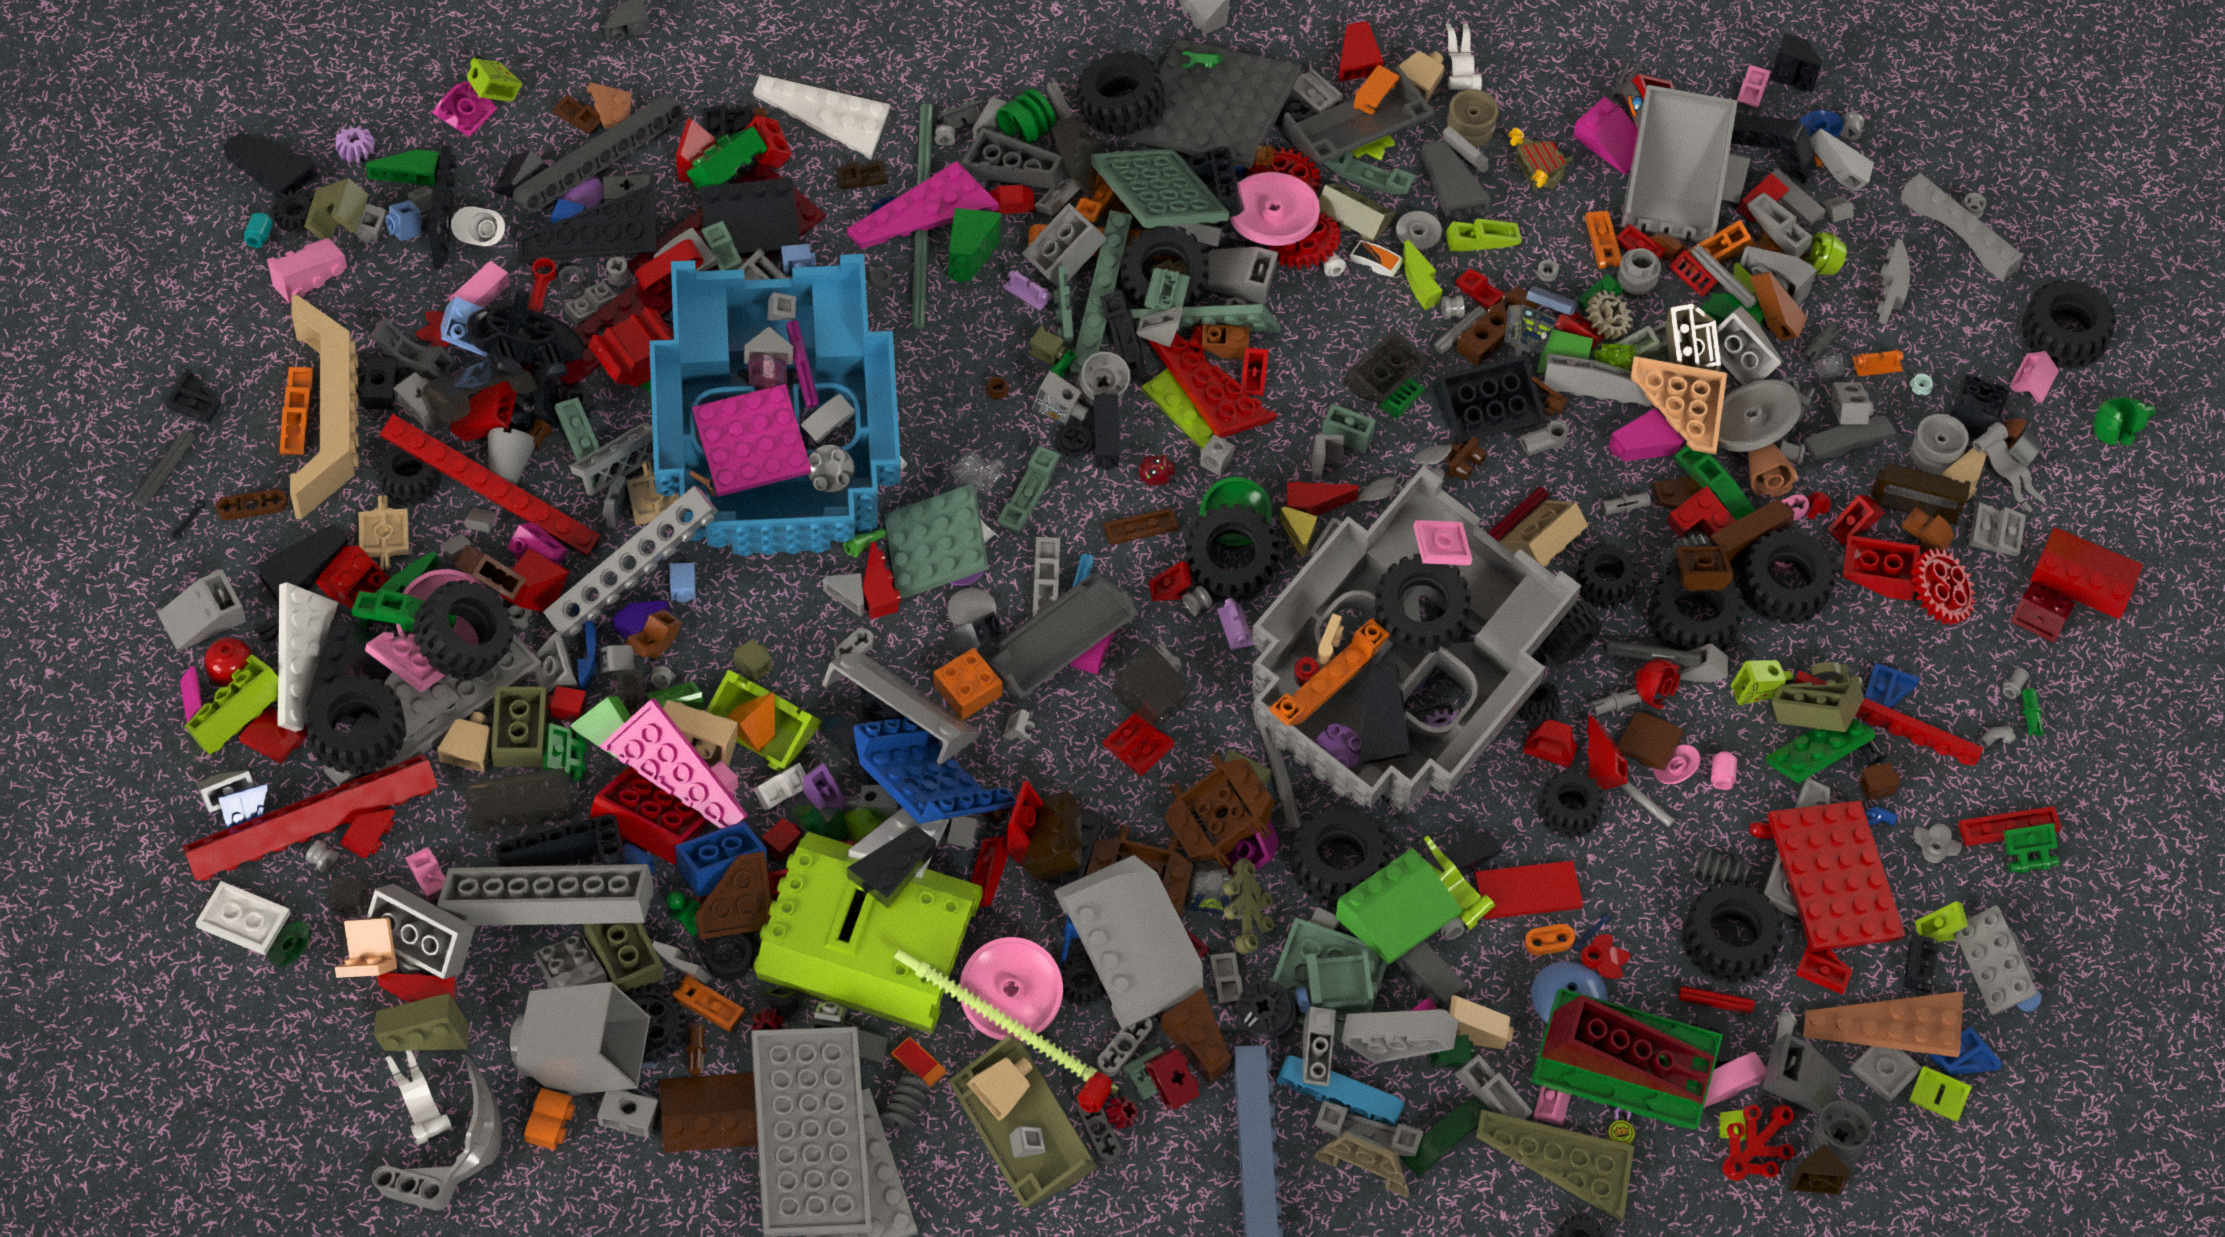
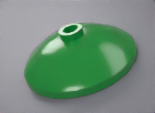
[1200,477,1272,547]

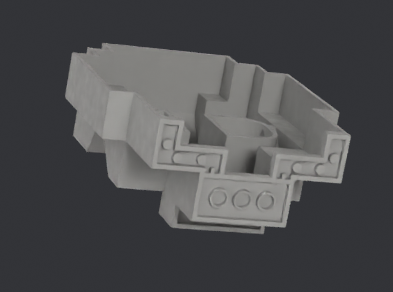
[1252,466,1581,814]

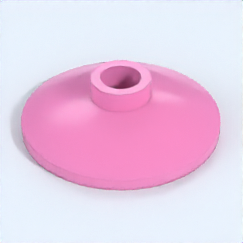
[1653,745,1701,784]

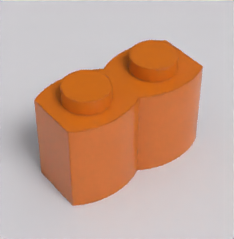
[524,1088,576,1150]

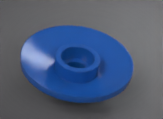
[1799,110,1843,138]

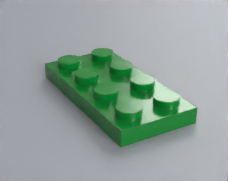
[1766,718,1875,783]

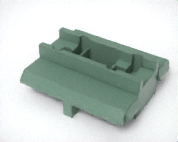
[1144,268,1190,311]
[1122,1046,1177,1100]

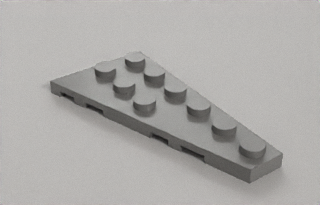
[324,671,458,786]

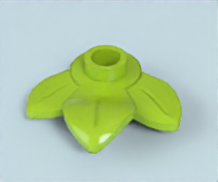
[1351,135,1395,160]

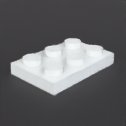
[195,881,291,956]

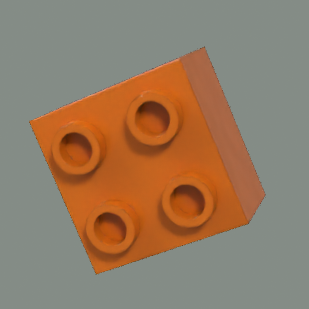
[933,648,1003,720]

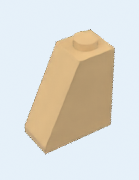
[1448,995,1514,1050]

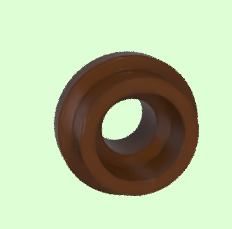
[986,377,1009,400]

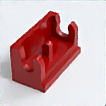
[1736,173,1789,223]

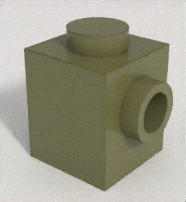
[734,639,772,683]

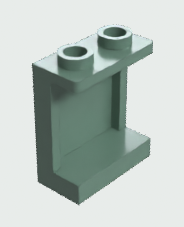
[1305,950,1377,1010]

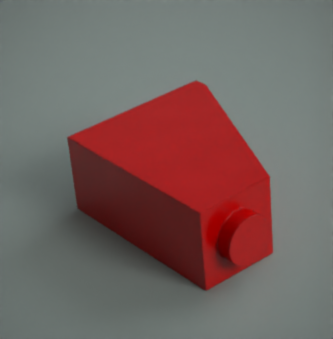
[1338,21,1384,82]
[450,378,517,442]

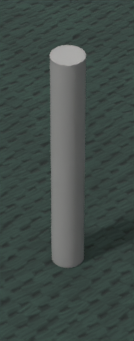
[1619,781,1675,827]

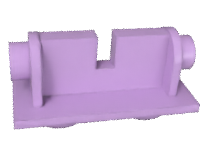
[1003,270,1053,311]
[1217,598,1254,650]

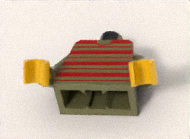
[1508,128,1573,191]

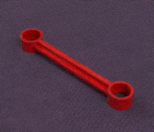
[510,257,556,378]

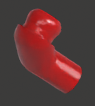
[1748,822,1774,840]

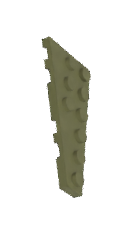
[1476,1110,1634,1222]

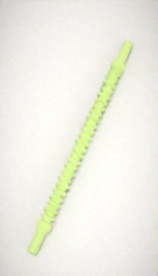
[894,949,1119,1096]

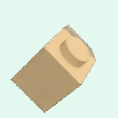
[1941,447,1987,499]

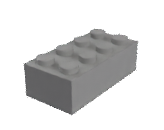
[366,884,475,979]

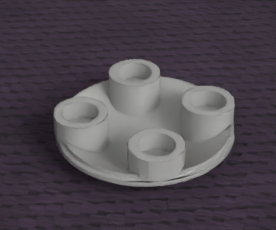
[808,445,855,493]
[948,588,996,626]

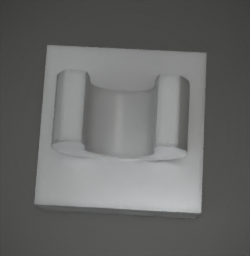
[1002,709,1035,741]

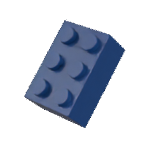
[675,821,768,897]

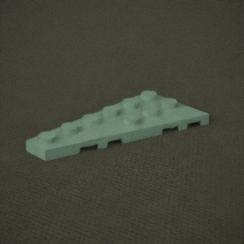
[1130,304,1280,333]

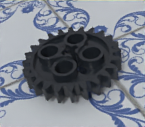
[623,986,687,1064]

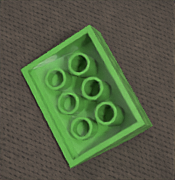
[1336,849,1462,964]

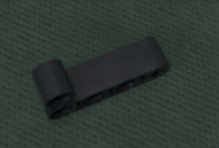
[1188,146,1244,217]

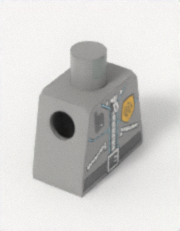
[1032,371,1089,424]

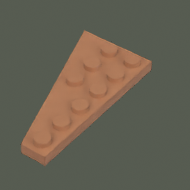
[1803,991,1963,1057]

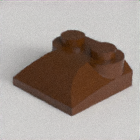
[1675,546,1733,591]

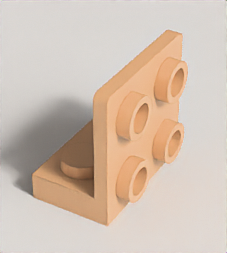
[335,918,397,978]

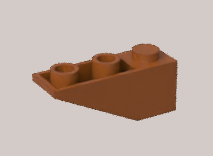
[1751,271,1808,341]

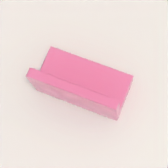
[2009,351,2059,403]

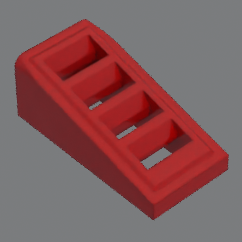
[1668,250,1718,298]

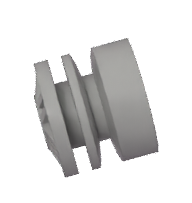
[1075,352,1130,409]

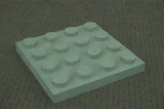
[884,483,989,599]
[1262,917,1388,1040]

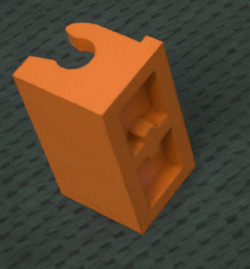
[1353,65,1400,114]

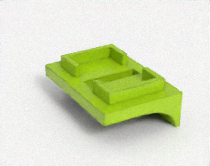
[1909,1066,1972,1122]

